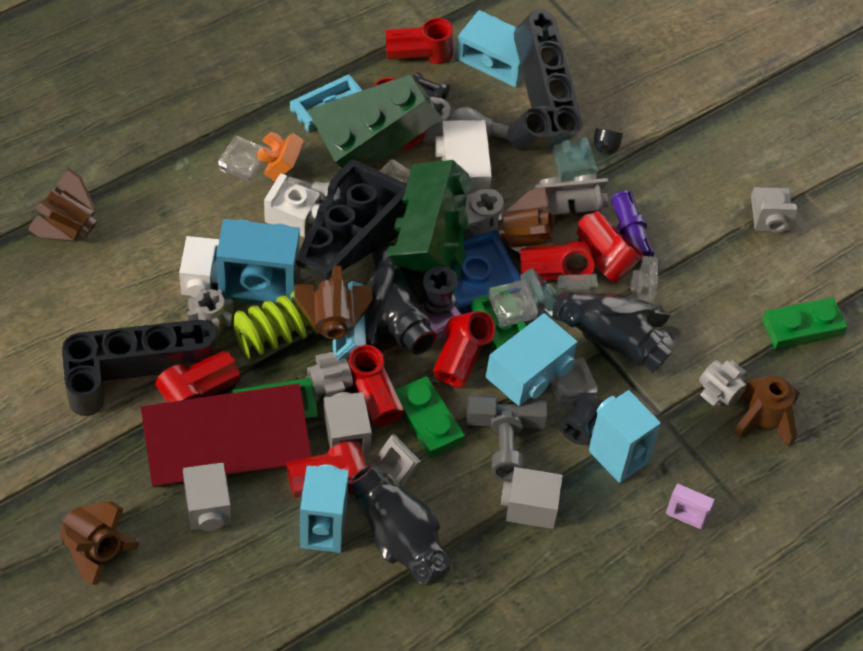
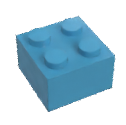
[216,219,300,305]

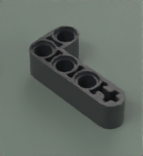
[507,9,583,151]
[62,320,217,416]

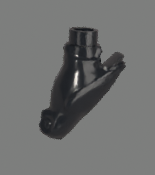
[364,244,437,355]
[552,291,673,373]
[349,463,451,586]

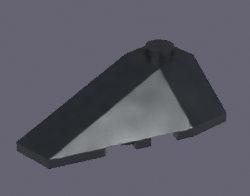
[295,159,408,280]

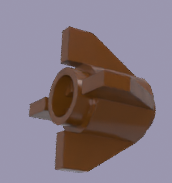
[28,169,98,240]
[498,187,557,253]
[294,266,372,339]
[734,376,800,446]
[60,502,139,585]

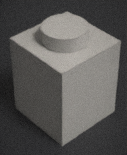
[324,392,372,454]
[183,462,231,531]
[500,467,562,529]

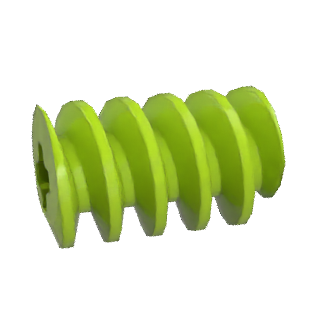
[234,291,319,360]

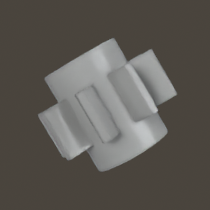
[187,288,234,336]
[307,352,353,399]
[699,360,747,407]

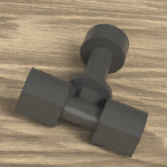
[467,395,547,481]

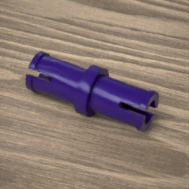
[610,190,655,264]

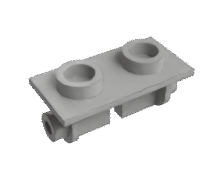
[534,174,608,216]

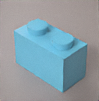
[456,10,523,88]
[486,313,578,406]
[588,390,661,484]
[300,465,348,553]

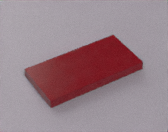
[140,383,311,487]

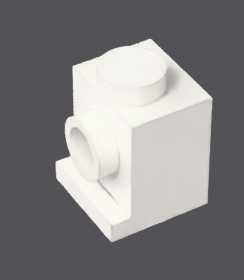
[264,173,320,237]
[179,236,219,298]

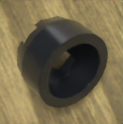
[593,128,623,155]

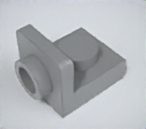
[751,187,798,232]

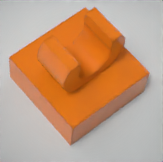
[256,132,305,181]

